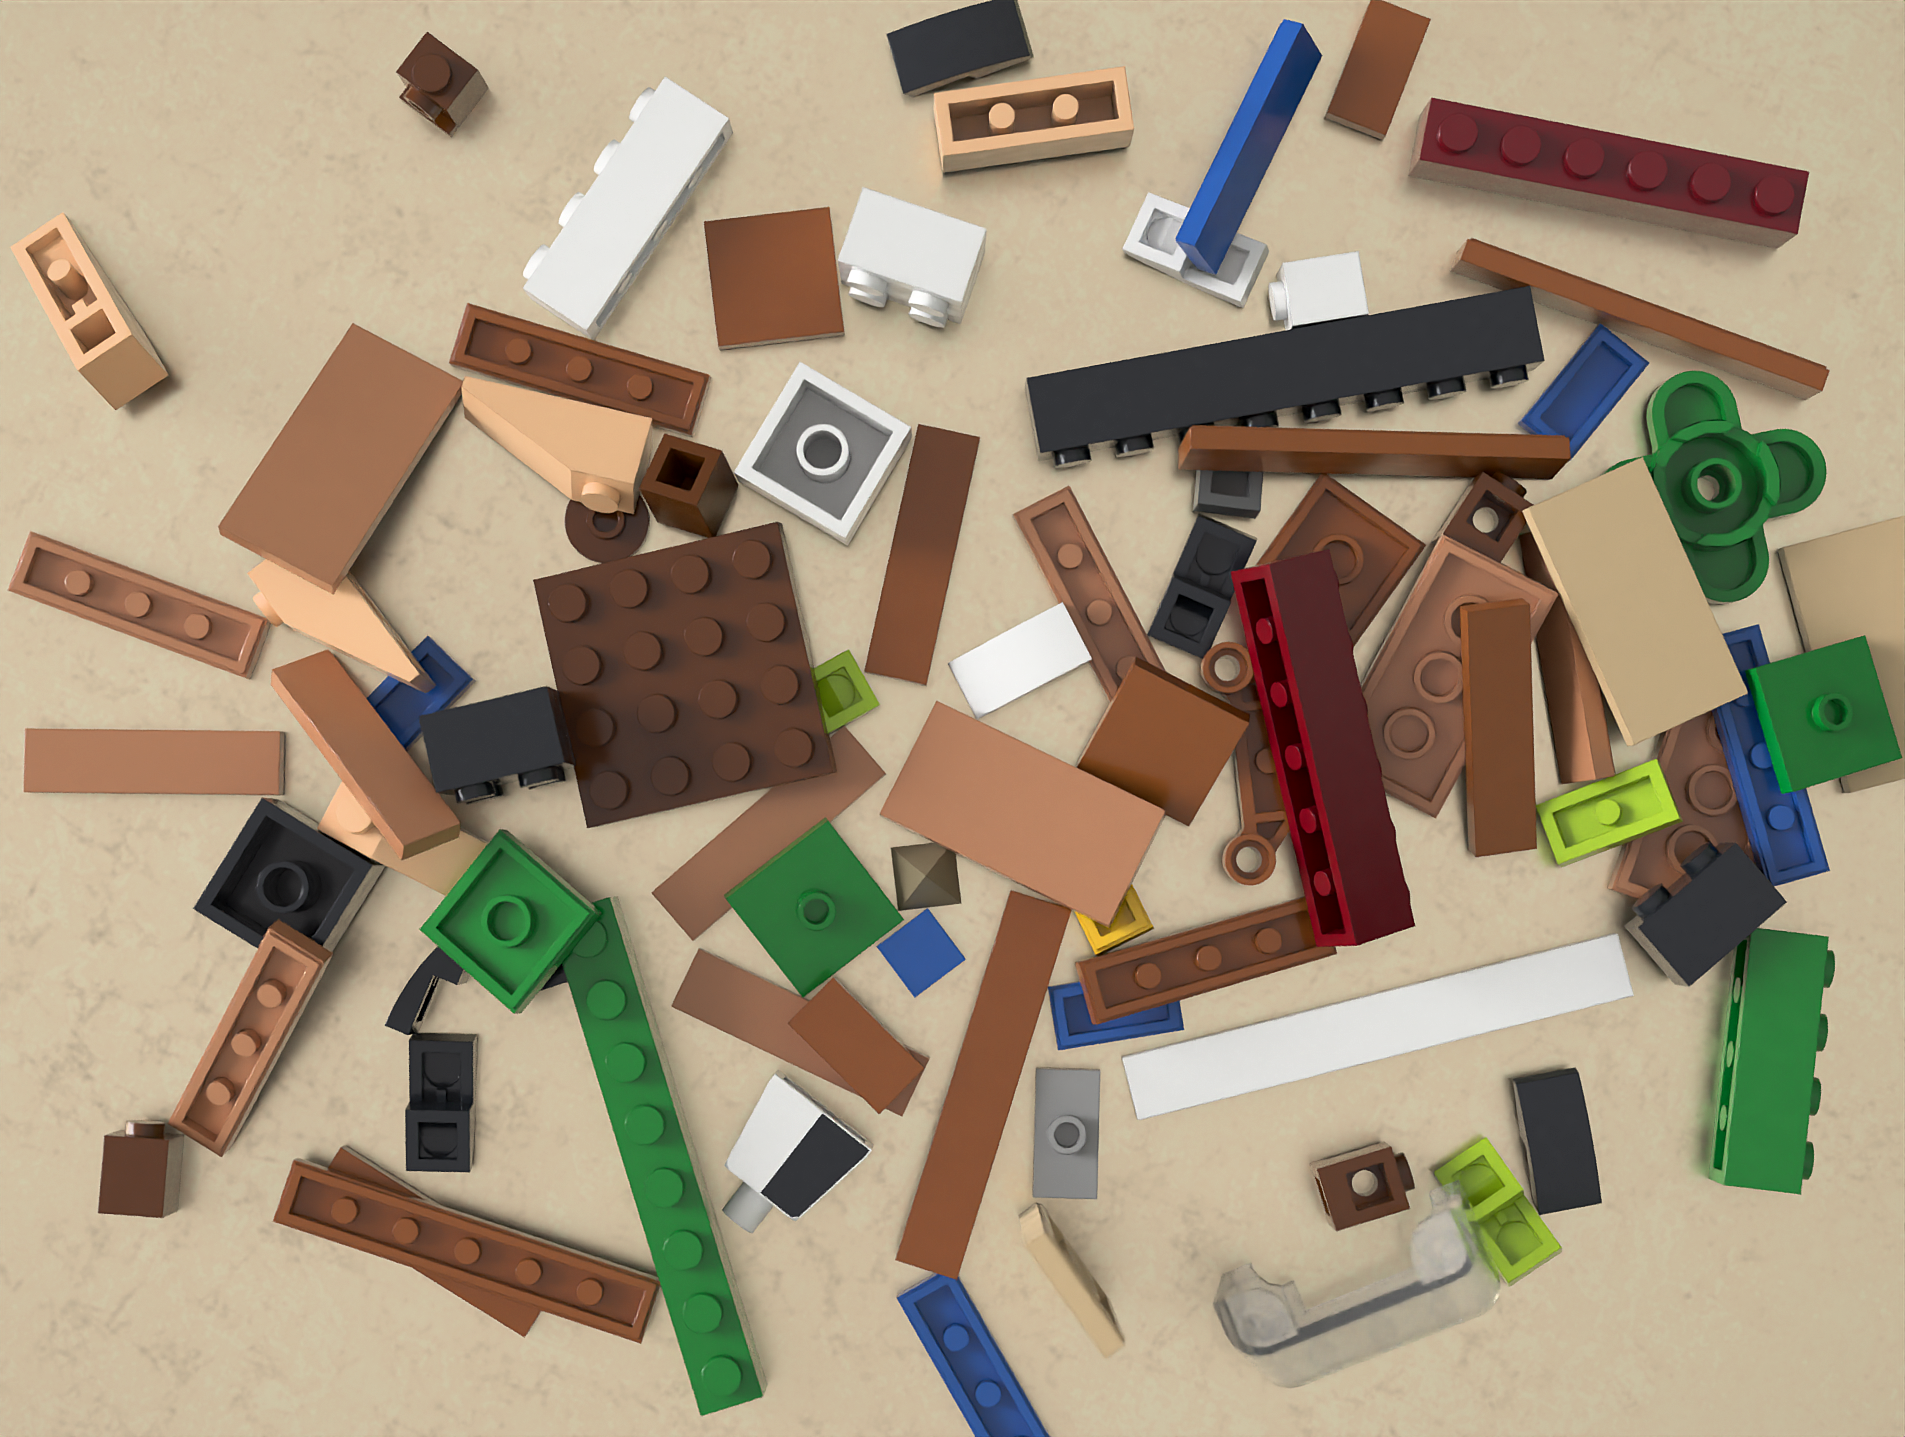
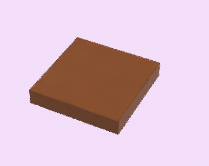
[704,207,845,350]
[1255,473,1426,648]
[1076,657,1250,826]

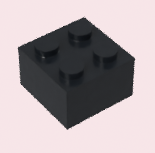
[418,686,576,805]
[193,798,385,952]

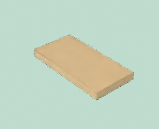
[1522,457,1748,746]
[1777,515,1905,793]
[1018,1202,1126,1359]

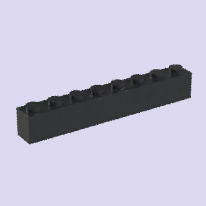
[1025,286,1545,468]

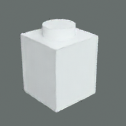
[1268,251,1369,330]

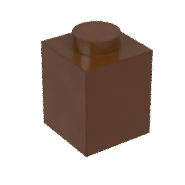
[639,433,739,538]
[98,1120,184,1218]

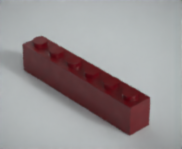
[1408,97,1809,249]
[1231,549,1415,947]

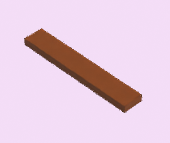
[1450,238,1830,400]
[1178,425,1571,479]
[895,890,1072,1280]
[273,1158,661,1344]

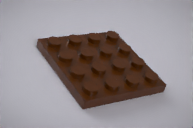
[533,521,837,828]

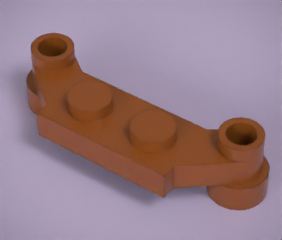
[1201,642,1290,885]

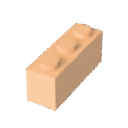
[934,66,1134,173]

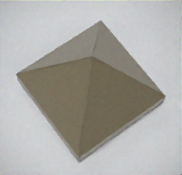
[891,843,961,911]

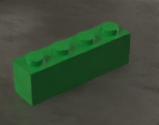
[1708,928,1835,1195]

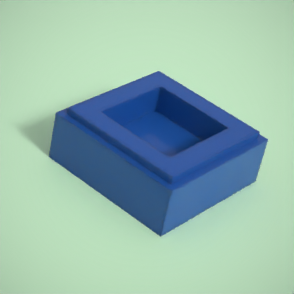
[876,908,966,998]

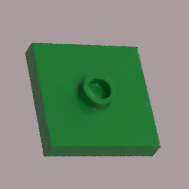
[1744,635,1902,794]
[724,817,904,998]
[419,829,602,1014]

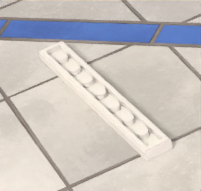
[1122,933,1634,1120]

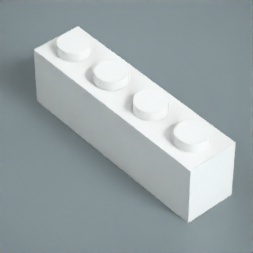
[523,77,733,340]

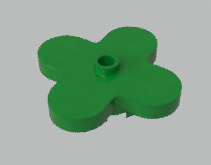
[1600,371,1827,604]

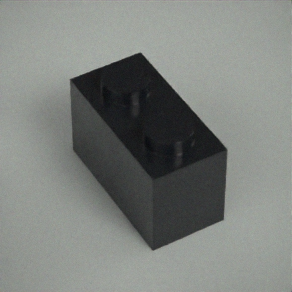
[1625,841,1787,987]

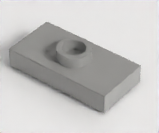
[1032,1067,1100,1199]

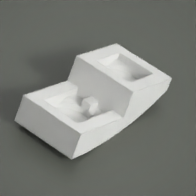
[1122,192,1269,308]
[948,602,1092,720]

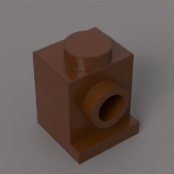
[396,32,489,137]
[1431,472,1534,563]
[1310,1142,1415,1231]

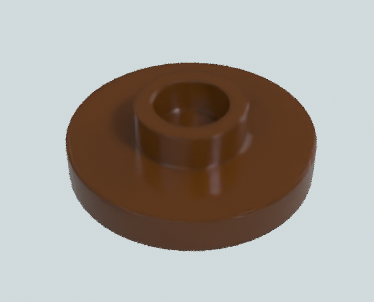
[565,494,650,563]

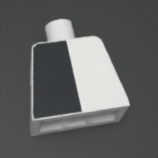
[722,1070,873,1233]

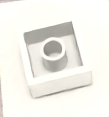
[838,187,987,328]
[734,362,912,546]

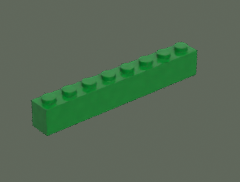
[562,896,767,1416]

